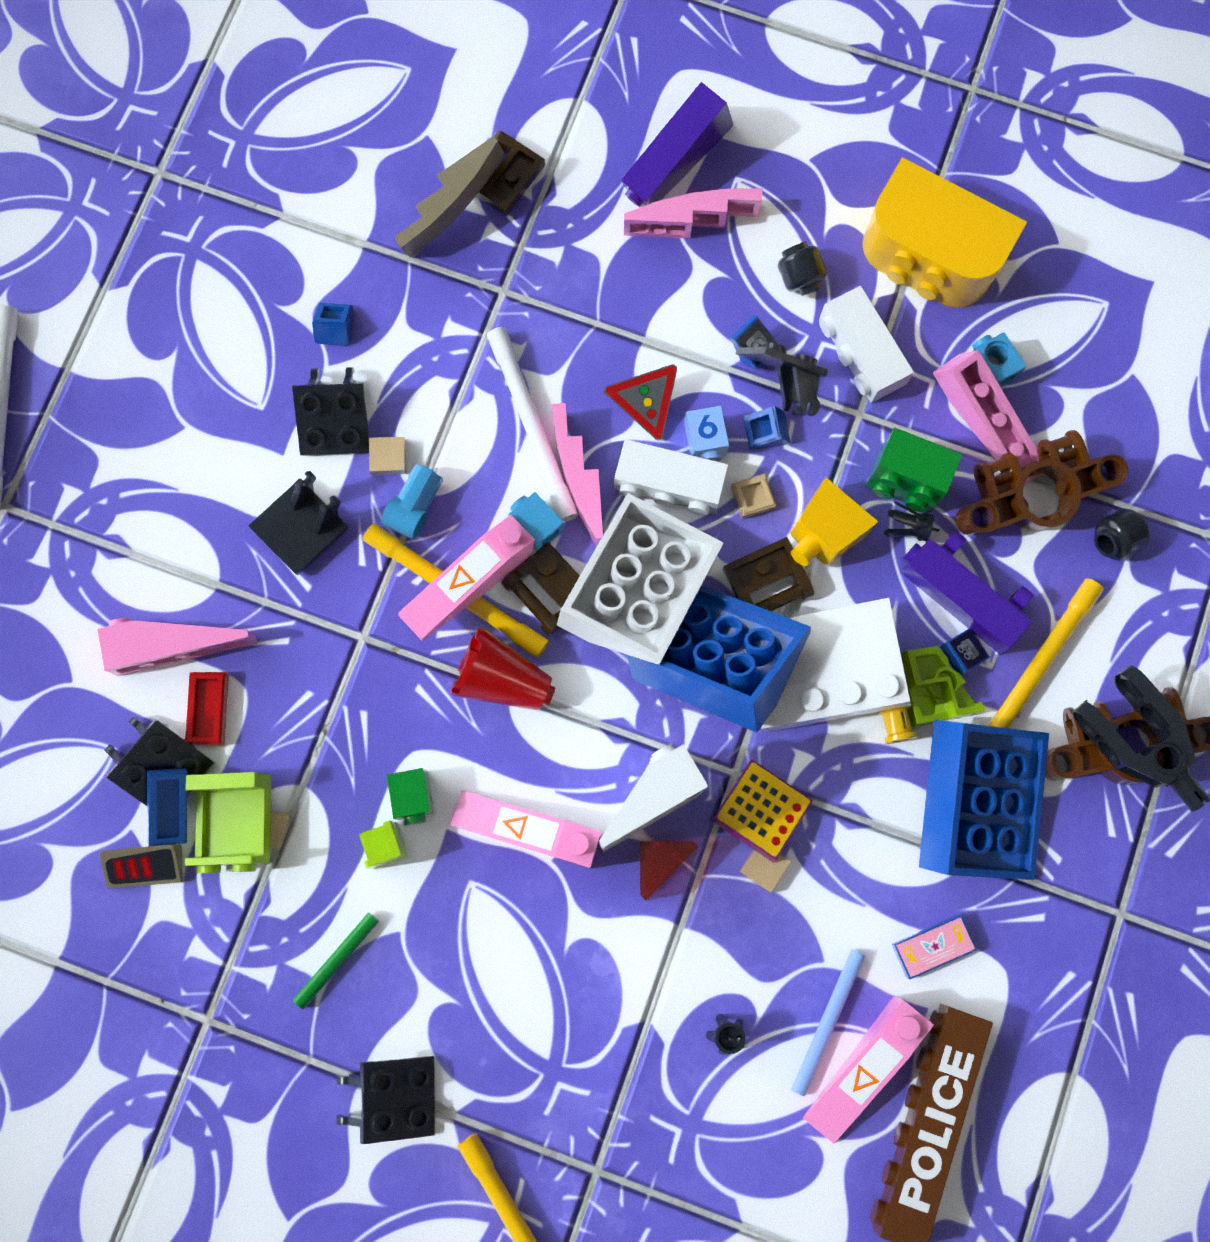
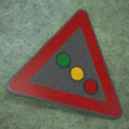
[604,364,677,440]

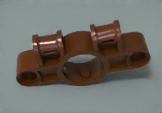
[955,430,1128,536]
[1045,687,1210,785]

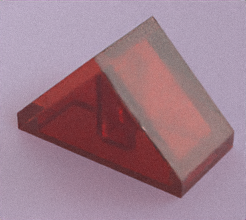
[639,841,699,901]

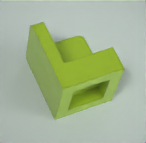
[359,820,408,869]

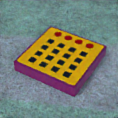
[711,760,813,863]

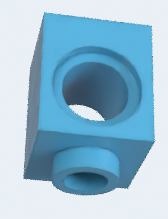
[972,332,1027,387]
[508,492,564,552]

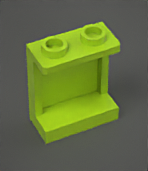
[185,772,271,873]

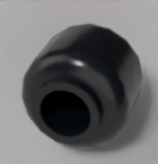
[777,241,827,296]
[1094,508,1150,561]

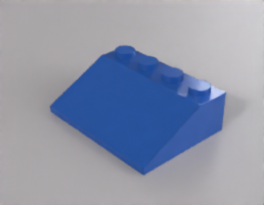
[627,585,811,733]
[919,720,1050,880]

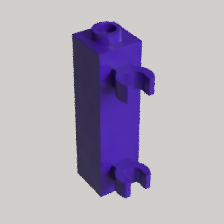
[900,530,1034,655]

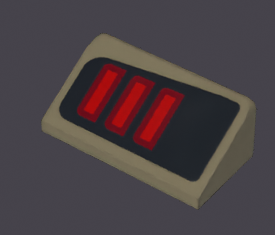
[100,844,183,889]

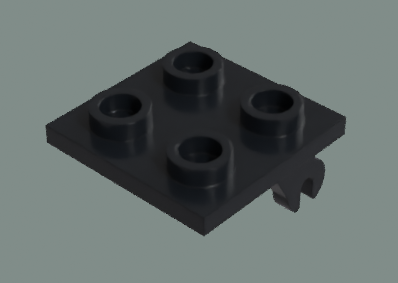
[735,342,828,416]
[292,367,369,456]
[248,471,349,576]
[104,716,215,806]
[336,1056,435,1145]

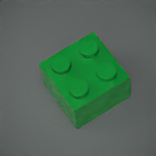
[865,427,962,513]

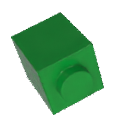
[386,768,434,826]

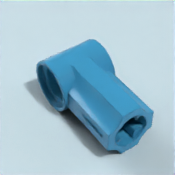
[381,464,443,540]

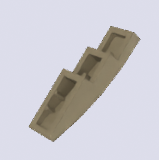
[394,136,505,257]

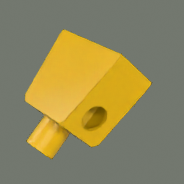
[790,477,878,566]

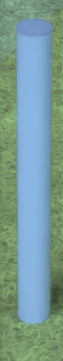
[791,949,865,1097]

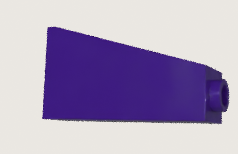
[621,82,734,208]

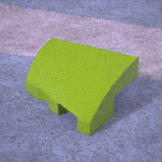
[901,646,985,727]

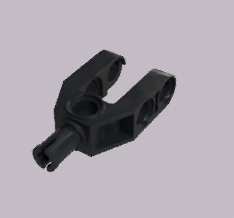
[1072,665,1210,812]

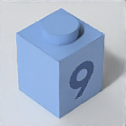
[684,406,729,462]

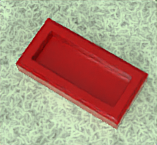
[185,672,229,746]

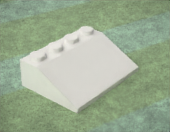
[557,493,723,665]
[761,598,911,732]
[599,743,708,852]

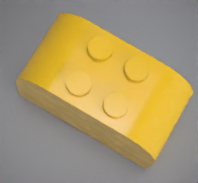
[863,157,1027,308]

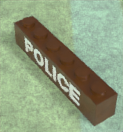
[870,1003,993,1242]

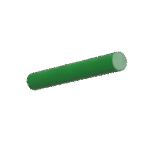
[293,912,379,1010]

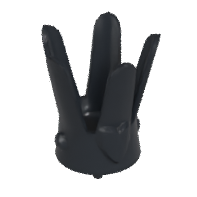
[884,500,940,542]
[706,1014,745,1055]

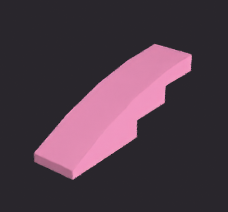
[623,188,763,239]
[552,403,603,547]

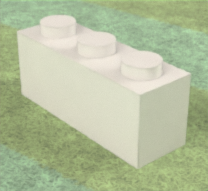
[819,286,914,403]
[614,439,728,515]

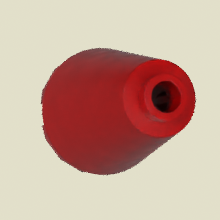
[450,627,556,711]

